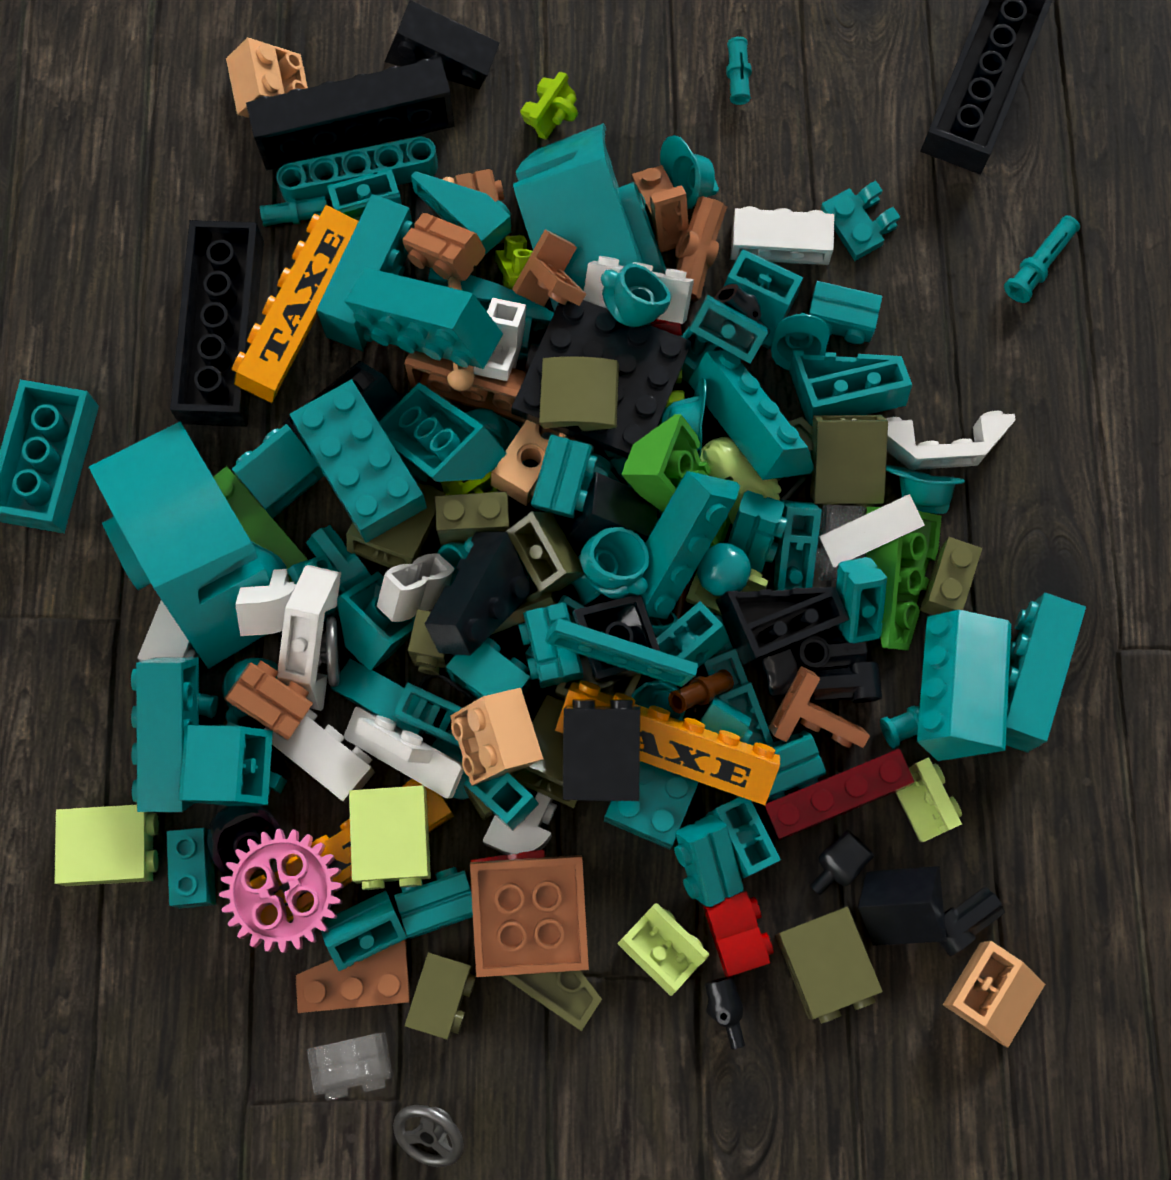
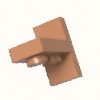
[631,165,689,253]
[512,229,586,307]
[768,666,870,748]

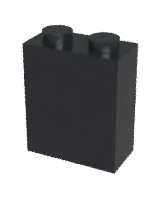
[563,699,641,801]

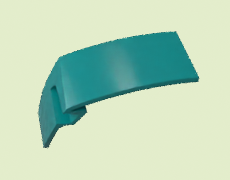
[513,123,666,312]
[89,421,270,669]

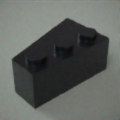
[384,0,499,89]
[425,532,534,656]
[715,587,850,665]

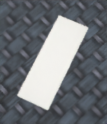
[819,494,925,568]

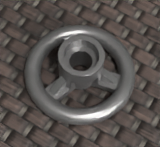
[318,616,340,687]
[393,1105,464,1167]

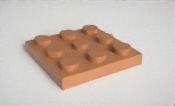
[470,855,589,977]

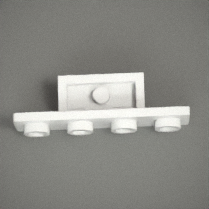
[344,707,464,798]

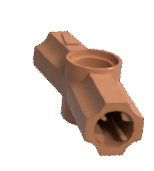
[675,196,727,302]

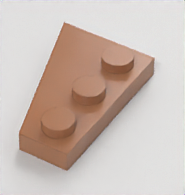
[296,927,411,1013]

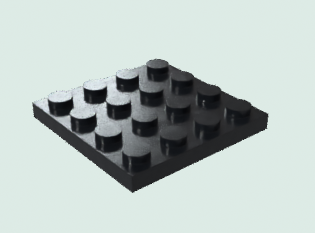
[511,300,692,459]

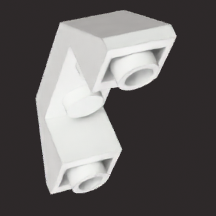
[885,411,1015,470]
[277,565,341,711]

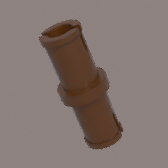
[668,669,734,714]

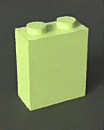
[349,785,431,890]
[55,805,159,886]

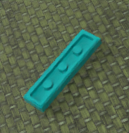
[545,618,698,687]

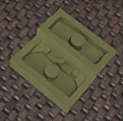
[539,357,619,431]

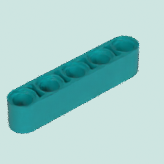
[277,137,438,202]

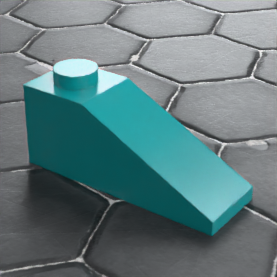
[411,171,512,255]
[774,500,822,591]

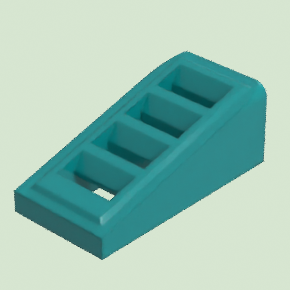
[392,683,462,748]

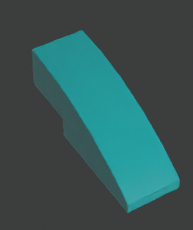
[330,659,433,737]

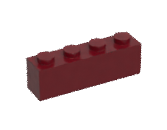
[764,748,915,841]

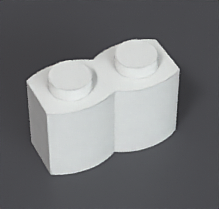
[377,553,455,622]

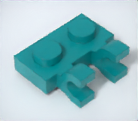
[821,180,900,261]

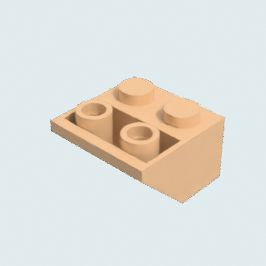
[226,37,308,118]
[450,688,543,786]
[943,941,1046,1048]

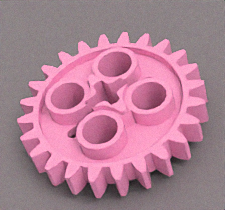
[219,829,344,953]

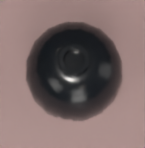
[206,806,282,876]

